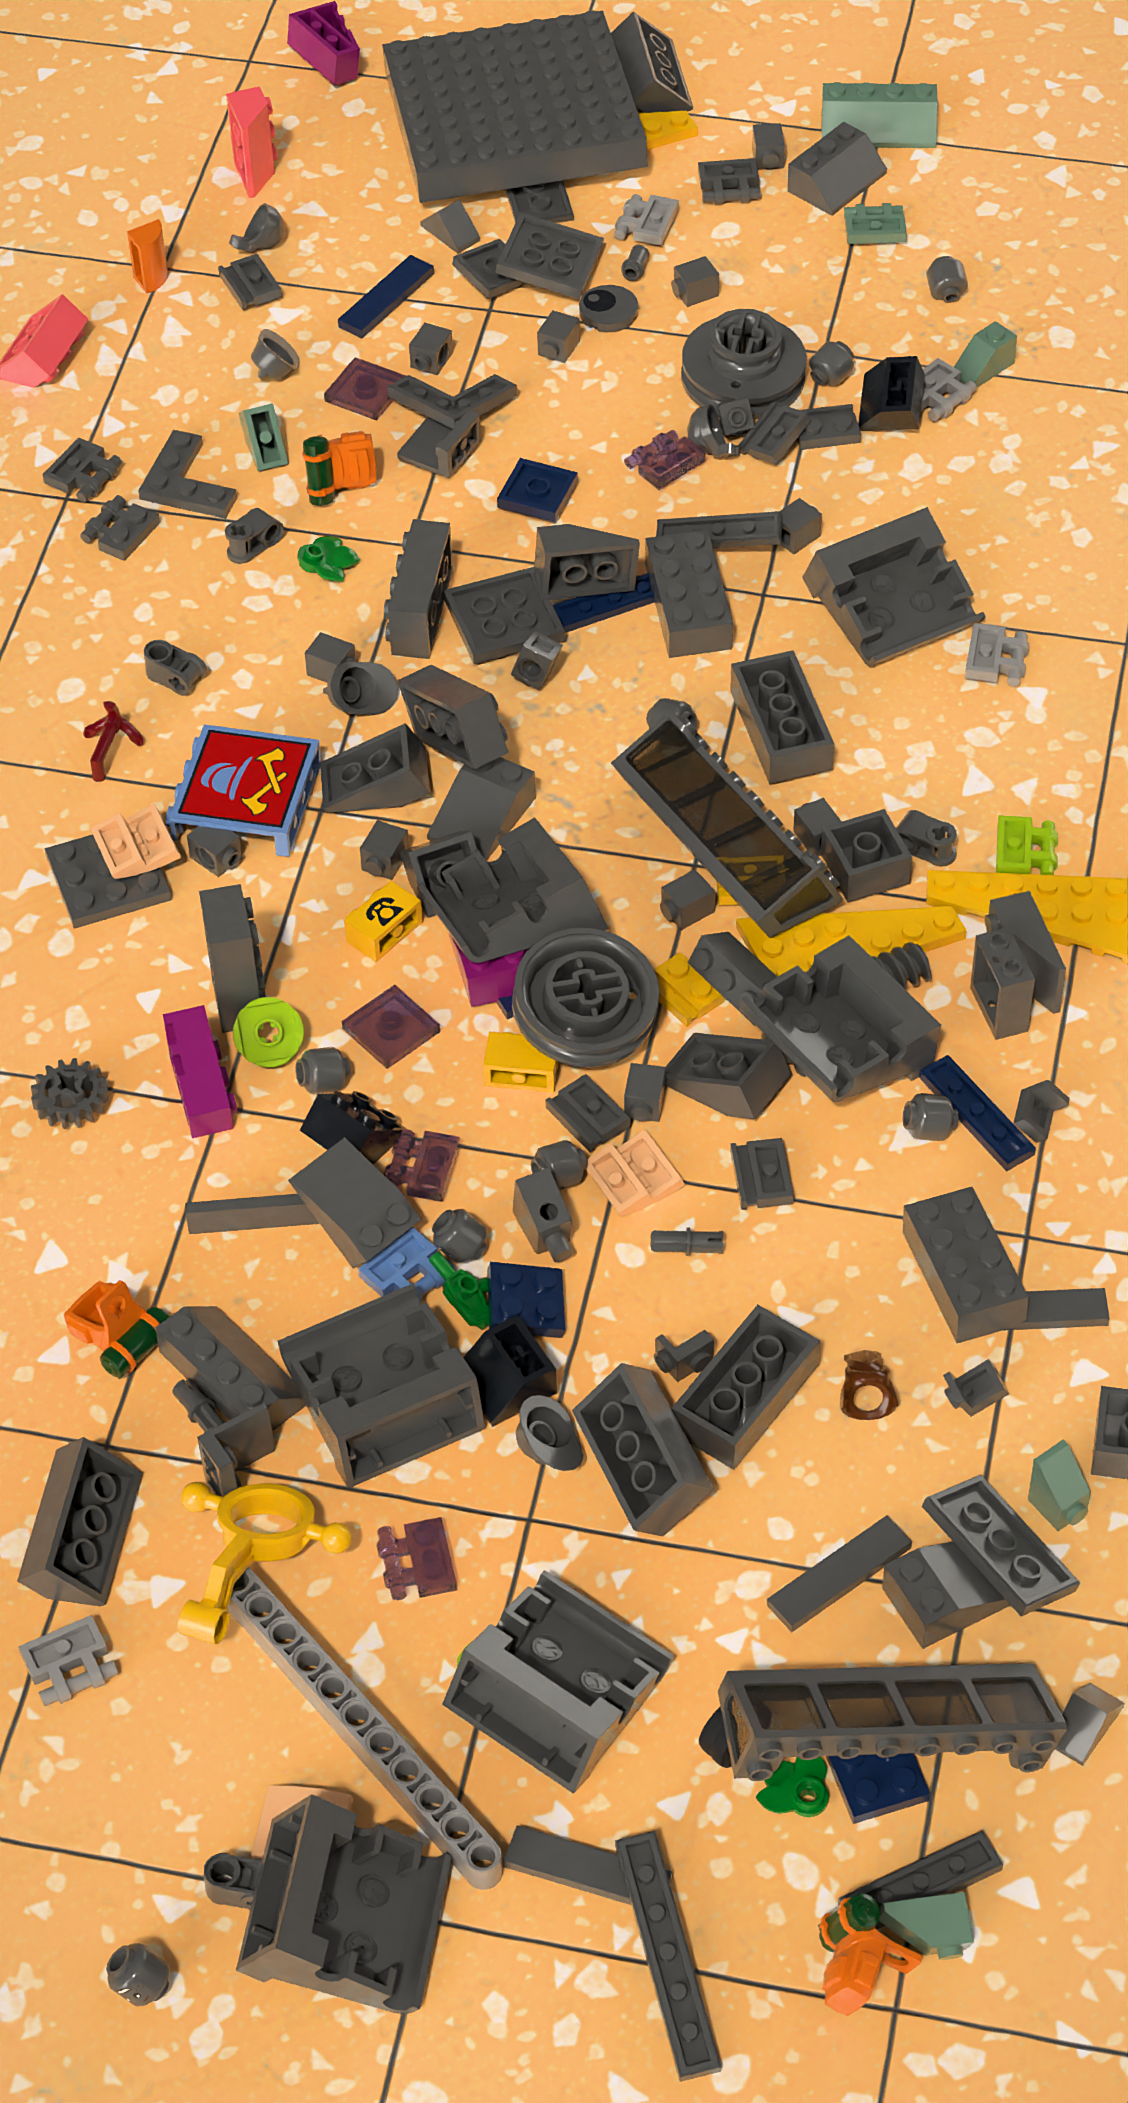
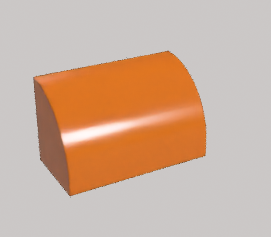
[127,219,168,294]

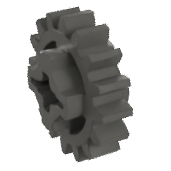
[31,1058,109,1129]

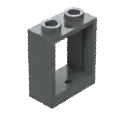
[970,927,1035,1040]

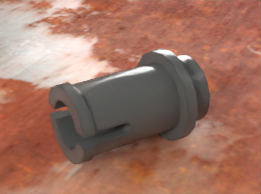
[621,244,650,281]

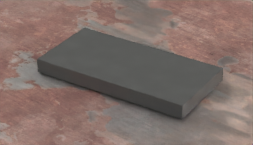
[505,180,574,223]
[921,1474,1080,1617]

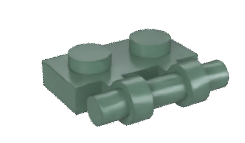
[844,203,907,244]

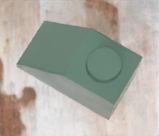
[954,321,1017,388]
[239,403,288,471]
[1028,1439,1091,1531]
[879,1892,974,1960]

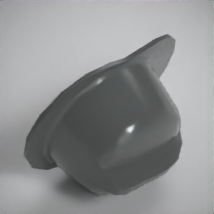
[250,329,299,380]
[323,662,398,715]
[516,1395,583,1471]

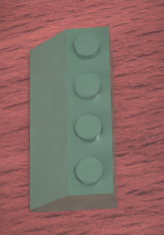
[821,82,938,148]

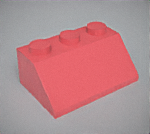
[226,86,278,198]
[0,294,88,388]

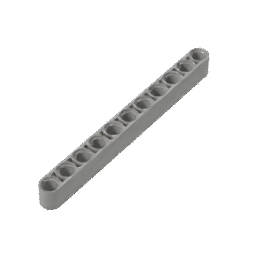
[228,1567,503,1890]

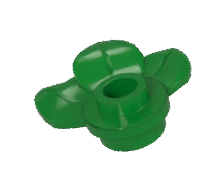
[297,536,360,582]
[756,1756,829,1817]

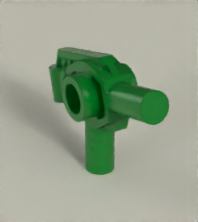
[429,1251,489,1330]

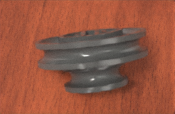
[681,308,807,419]
[512,928,659,1067]

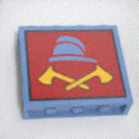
[166,724,321,857]

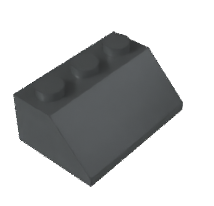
[787,122,887,216]

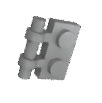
[614,194,679,246]
[921,358,977,422]
[965,623,1029,687]
[18,1615,118,1707]

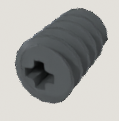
[871,942,932,990]

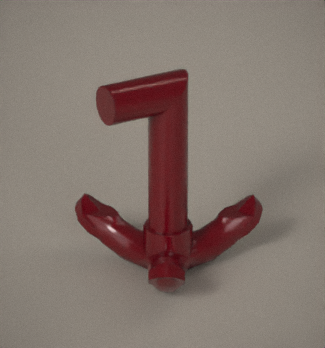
[83,701,143,782]

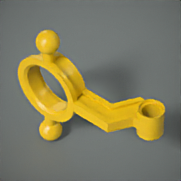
[178,1482,352,1645]

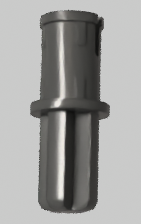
[650,1227,723,1256]
[172,1378,225,1432]

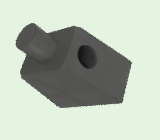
[513,1167,573,1262]

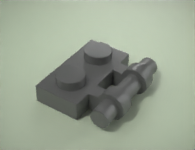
[698,158,761,205]
[42,437,122,502]
[80,495,160,561]

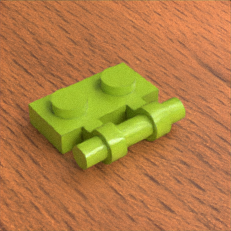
[996,815,1058,875]

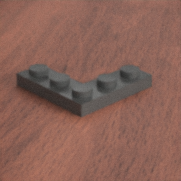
[388,374,517,429]
[138,429,237,519]

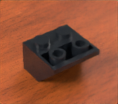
[858,356,925,431]
[299,1091,408,1165]
[463,1315,557,1427]

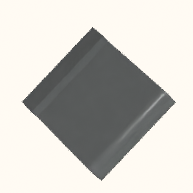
[802,507,986,667]
[417,817,609,963]
[740,935,941,1103]
[277,1283,485,1488]
[442,1570,674,1794]
[236,1794,452,2014]

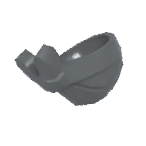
[229,203,283,252]
[687,404,739,458]

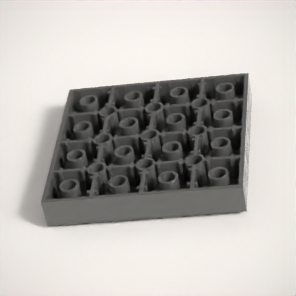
[382,10,648,203]

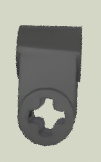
[225,508,284,564]
[144,640,207,695]
[896,810,957,867]
[204,1853,262,1910]

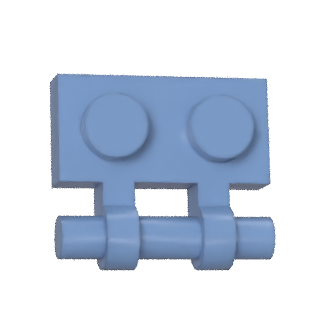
[358,1227,455,1302]

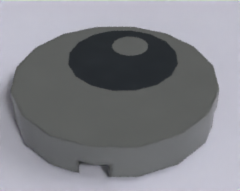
[579,285,638,332]

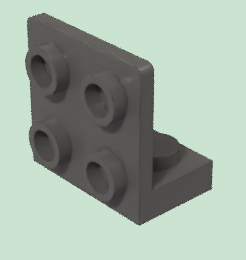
[397,410,481,479]
[197,1403,275,1497]

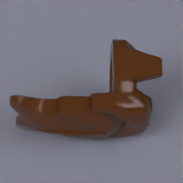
[840,1350,898,1420]

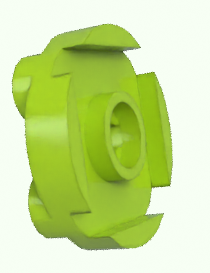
[233,997,304,1067]

